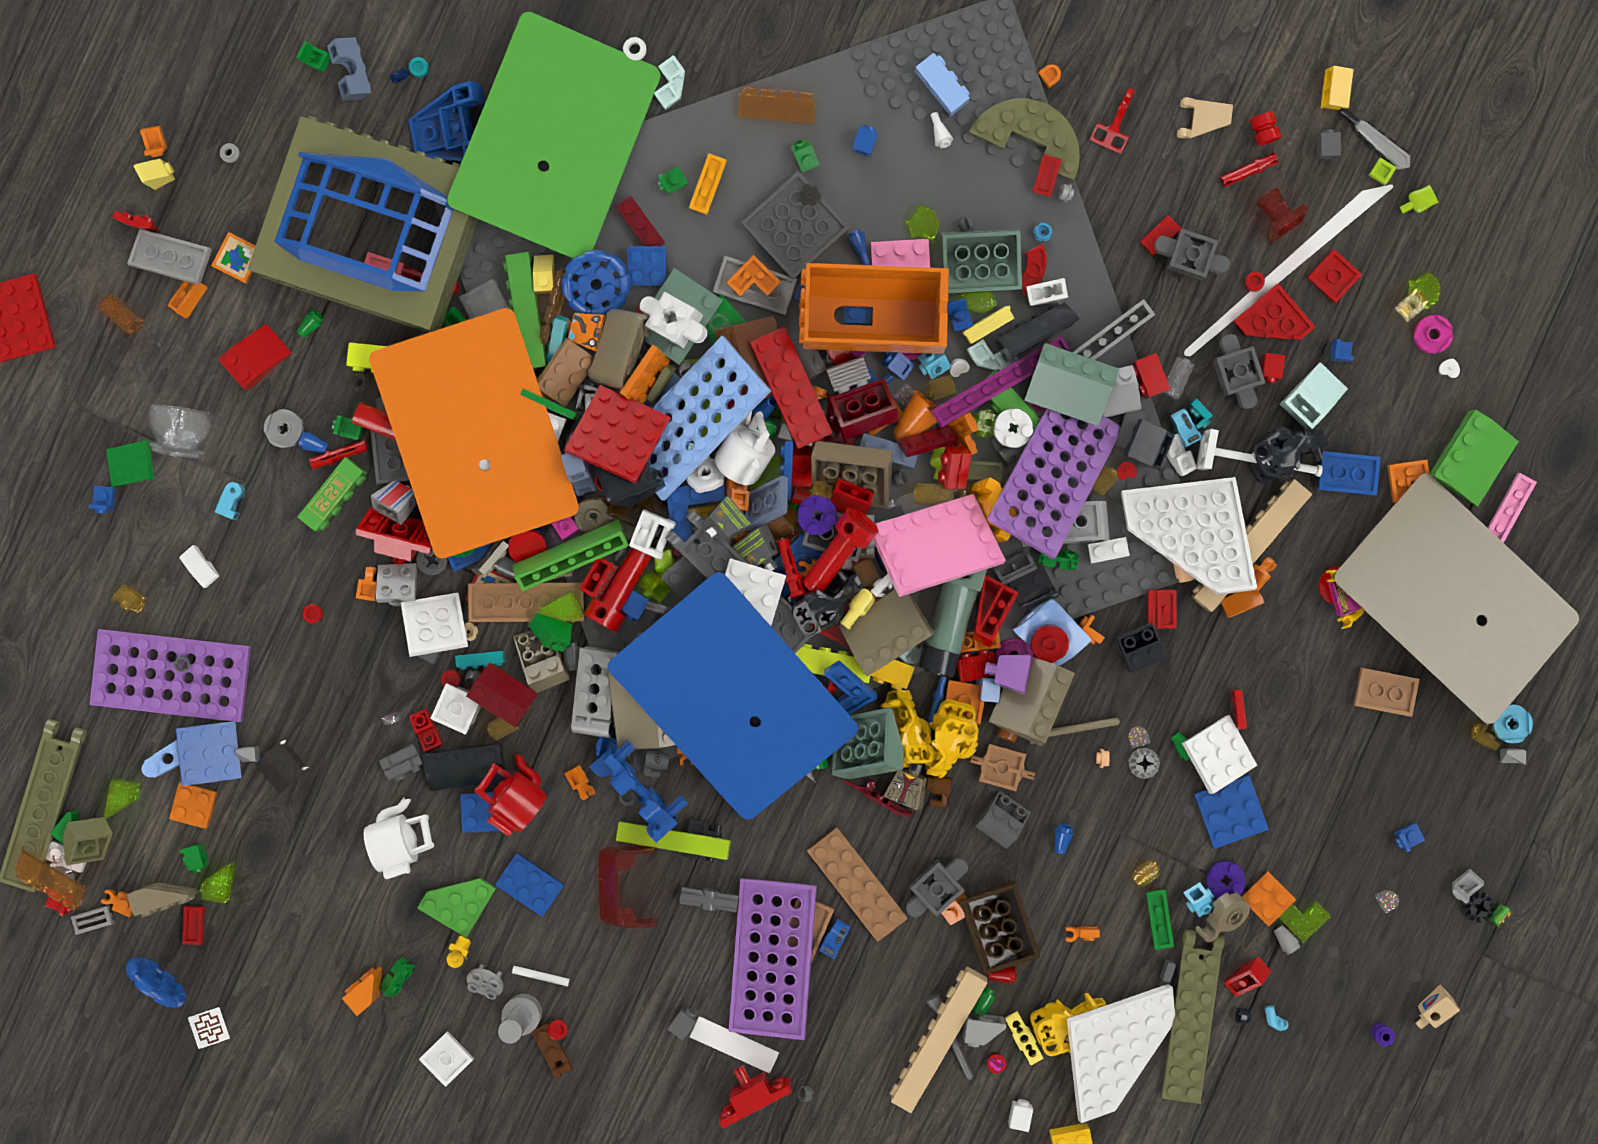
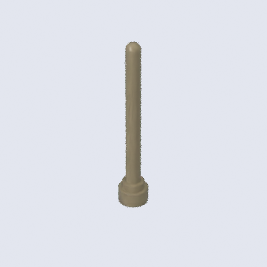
[1030,718,1120,744]

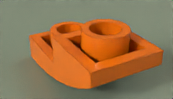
[960,631,1001,653]

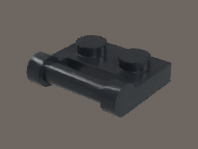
[1008,566,1059,614]

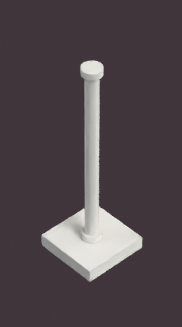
[1196,429,1323,477]

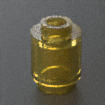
[1131,860,1161,888]

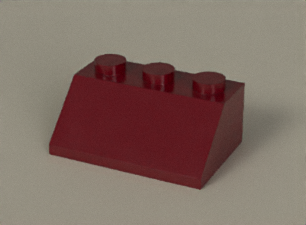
[829,378,899,440]
[466,663,539,727]

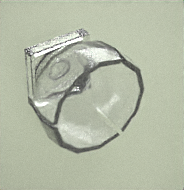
[148,404,213,459]

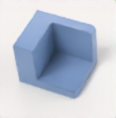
[975,678,1001,703]

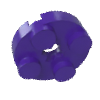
[797,495,837,535]
[1206,860,1245,898]

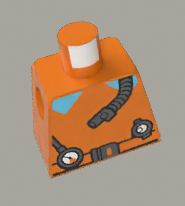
[567,313,606,352]

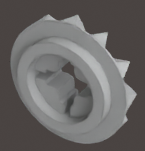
[1129,748,1160,779]

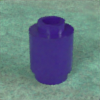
[1371,1023,1395,1046]

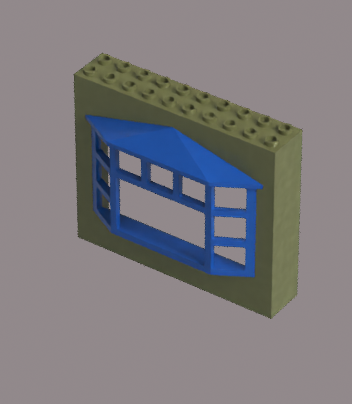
[248,116,478,333]

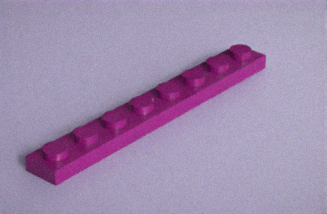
[931,335,1072,428]

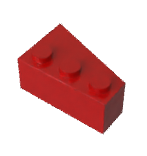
[972,575,1019,648]

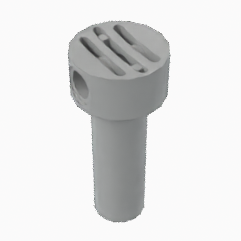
[498,994,542,1044]

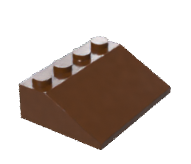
[715,316,779,405]

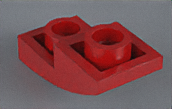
[112,211,158,231]
[409,709,443,753]

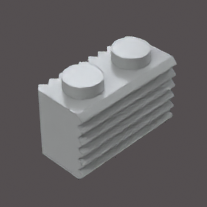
[826,356,871,394]

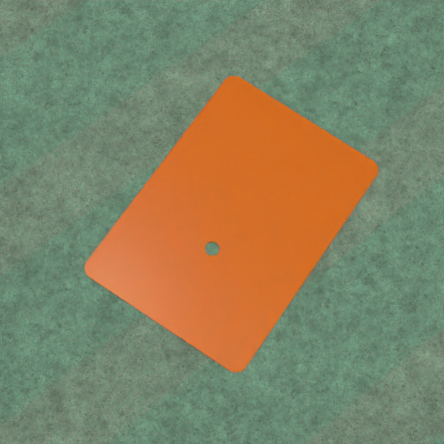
[369,308,579,558]

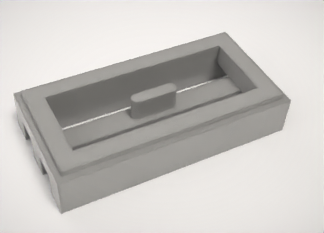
[71,905,114,935]

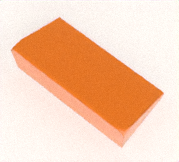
[167,281,207,318]
[1220,590,1265,618]

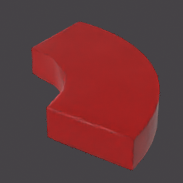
[1022,244,1047,296]

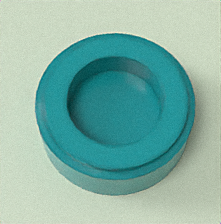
[409,57,429,78]

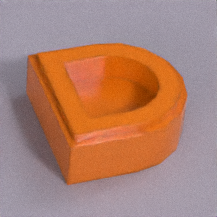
[1038,64,1061,89]

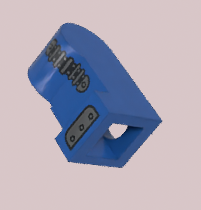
[819,919,850,959]

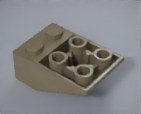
[513,629,570,693]
[127,882,201,917]

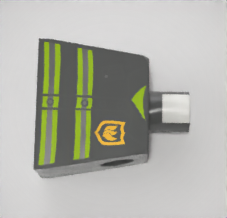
[703,496,752,543]
[732,524,780,571]

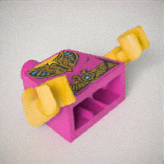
[1326,570,1365,629]

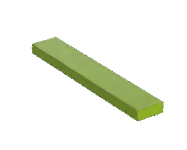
[616,821,731,860]

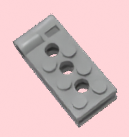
[1021,501,1110,547]
[571,646,621,738]

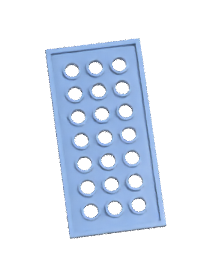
[648,336,771,501]

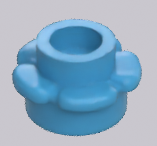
[1033,222,1053,241]

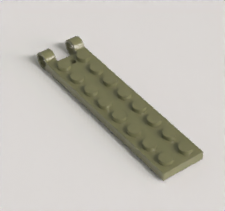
[0,719,87,892]
[1161,929,1225,1104]

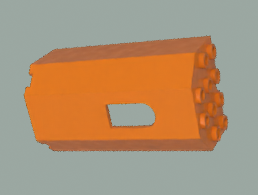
[799,263,949,354]

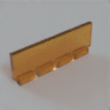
[737,86,816,124]
[539,268,566,346]
[16,850,86,911]

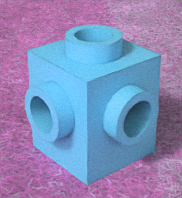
[917,353,951,380]
[1184,882,1215,917]

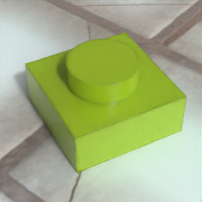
[1368,158,1397,185]

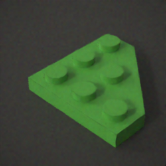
[418,878,497,938]

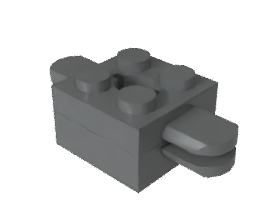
[1154,229,1230,281]
[1212,334,1265,409]
[906,857,968,918]

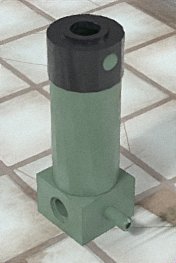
[917,569,987,677]

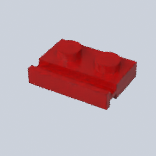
[1147,590,1177,629]

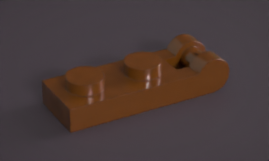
[531,1022,573,1079]

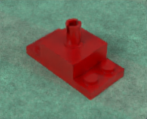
[356,508,433,565]
[719,1065,792,1128]

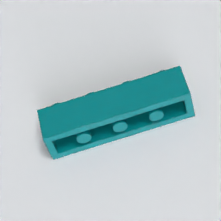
[546,315,569,364]
[455,651,506,670]

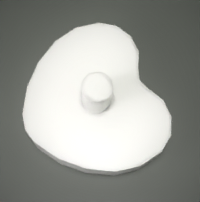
[949,359,970,377]
[1438,359,1460,378]

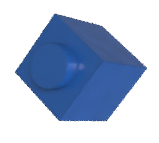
[852,125,878,158]
[622,590,651,621]

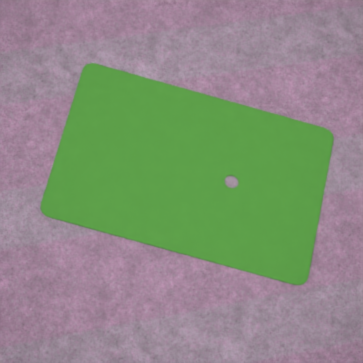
[447,12,661,258]

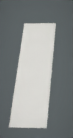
[690,1016,779,1073]

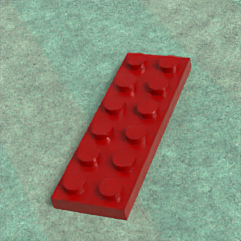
[749,327,833,449]

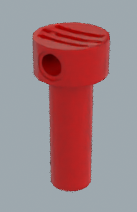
[352,402,396,440]
[802,508,879,592]
[583,547,653,633]

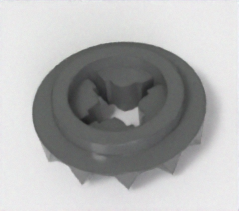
[416,550,448,575]

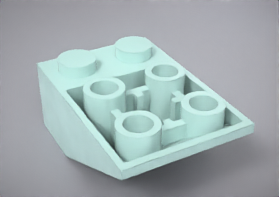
[1280,362,1348,430]

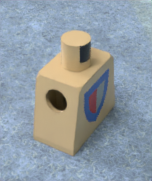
[1414,985,1460,1029]

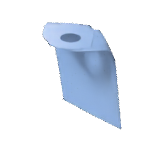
[1012,599,1092,666]

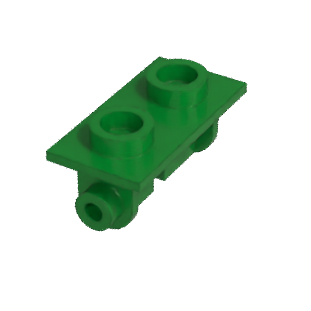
[1038,550,1079,571]
[380,957,416,997]

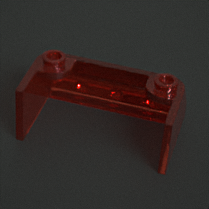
[598,846,658,928]

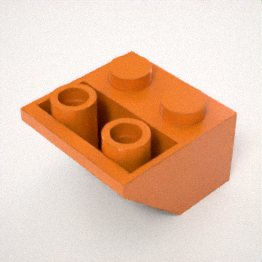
[342,966,382,1016]

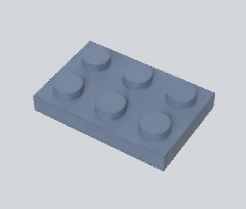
[744,476,788,531]

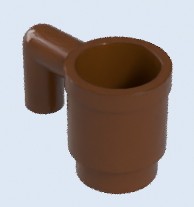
[926,776,951,808]

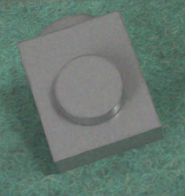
[1452,869,1484,904]

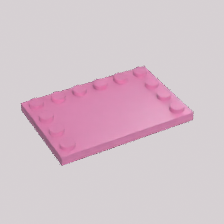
[873,494,1005,597]

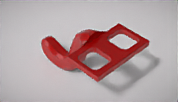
[1090,88,1134,154]

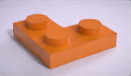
[726,255,781,297]
[947,412,979,455]
[1387,460,1429,503]

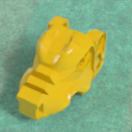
[881,690,934,768]
[922,699,979,778]
[1030,993,1106,1056]

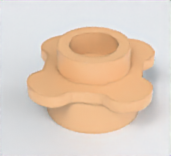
[1096,749,1109,768]

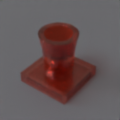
[1256,188,1308,243]

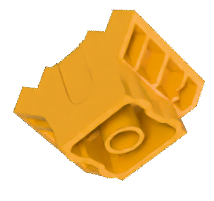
[967,477,1017,543]

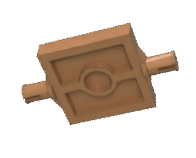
[970,744,1035,791]

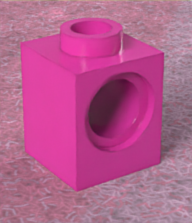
[552,516,580,540]

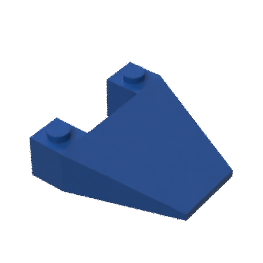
[408,81,485,162]

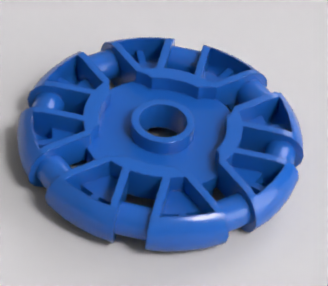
[561,250,631,316]
[126,957,186,1008]

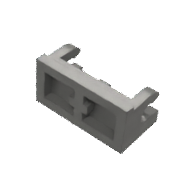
[992,550,1037,585]

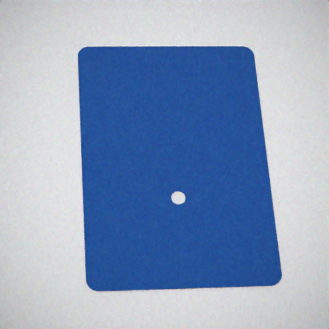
[608,572,858,820]

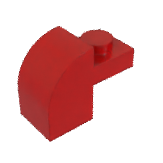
[792,446,813,488]

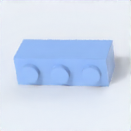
[915,53,970,117]

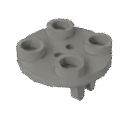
[467,964,504,999]

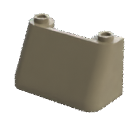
[588,308,651,391]

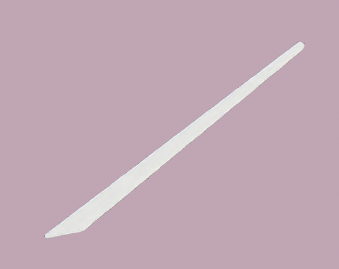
[1184,185,1393,356]

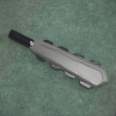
[1340,108,1410,170]

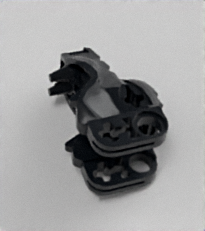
[1247,427,1329,484]
[785,569,863,636]

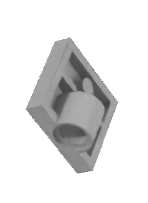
[376,563,418,606]

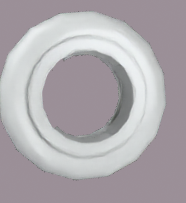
[623,37,647,60]

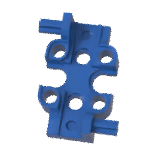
[589,740,688,843]

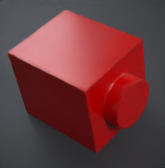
[1261,353,1285,383]

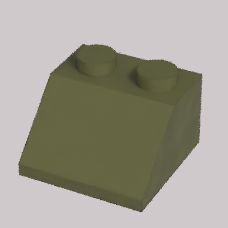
[63,817,113,866]

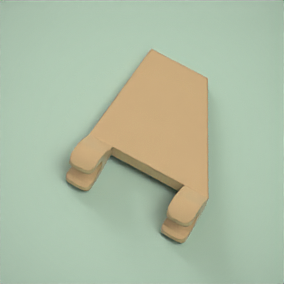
[1177,97,1233,139]

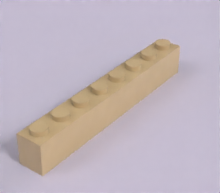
[1191,479,1312,612]
[890,966,987,1113]

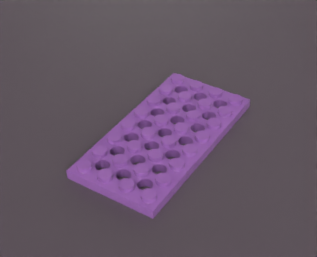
[986,408,1121,559]
[90,629,251,722]
[729,878,817,1040]

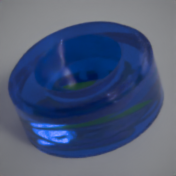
[389,67,409,83]

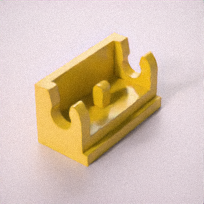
[1321,66,1353,110]

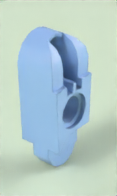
[142,740,179,778]

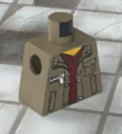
[884,764,927,810]

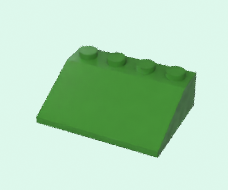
[1429,410,1519,507]

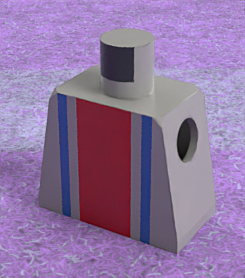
[371,481,417,525]

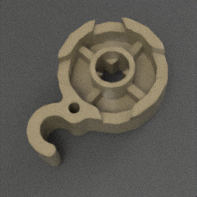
[1196,892,1250,942]

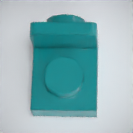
[1188,399,1213,430]

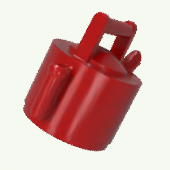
[474,755,547,836]

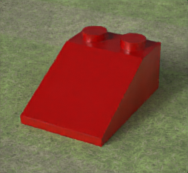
[218,324,292,390]

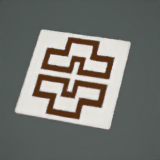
[188,1007,230,1049]

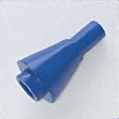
[847,229,870,265]

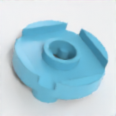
[1492,704,1533,743]

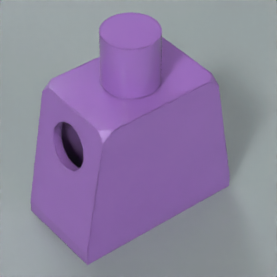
[985,655,1032,695]

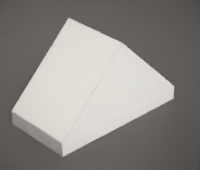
[1027,278,1068,306]

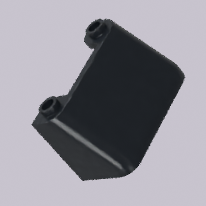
[594,462,666,508]

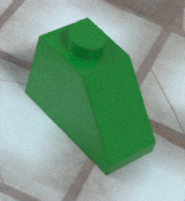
[529,613,572,652]

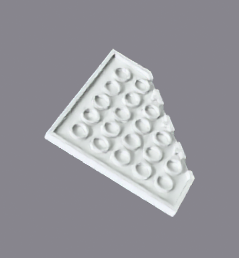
[1121,477,1257,595]
[1067,984,1175,1123]

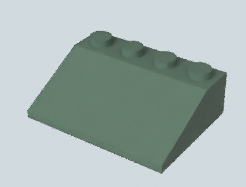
[941,229,1022,293]
[643,268,723,365]
[1024,343,1119,426]
[832,708,904,779]

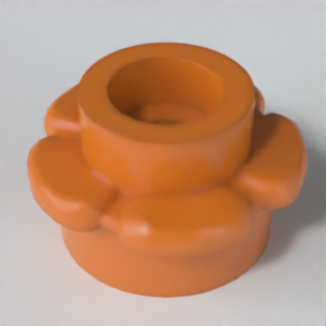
[813,386,828,401]

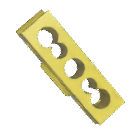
[961,306,1014,344]
[1005,1011,1044,1065]

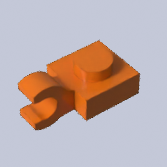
[1253,556,1277,591]
[356,566,377,601]
[564,765,595,800]
[1065,926,1100,942]

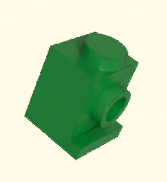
[179,843,209,874]

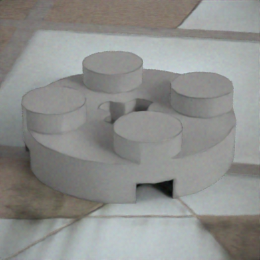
[264,409,304,448]

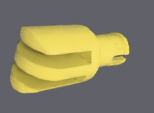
[840,589,875,630]

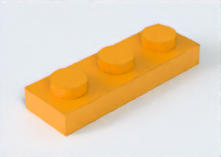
[689,153,727,215]

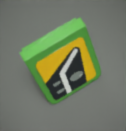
[1488,904,1512,927]

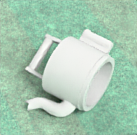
[715,411,775,486]
[364,797,434,879]

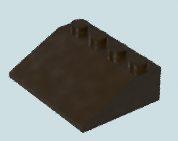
[960,880,1040,975]

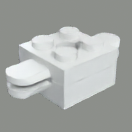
[640,292,707,349]

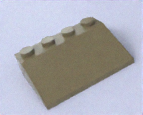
[811,441,893,509]
[839,589,935,677]
[988,654,1075,746]
[608,674,675,749]

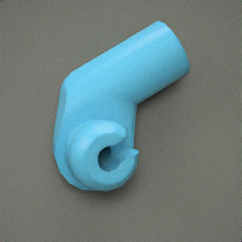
[1264,1005,1288,1031]

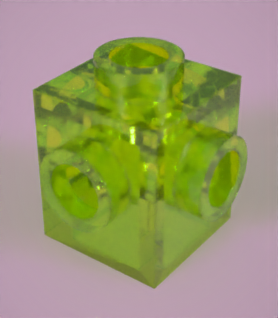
[972,409,998,438]
[639,570,672,603]

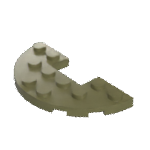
[969,98,1080,181]

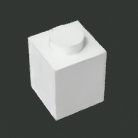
[1008,1099,1033,1132]

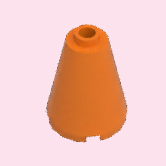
[893,390,938,441]

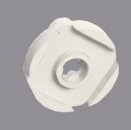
[993,409,1033,448]
[686,456,725,493]

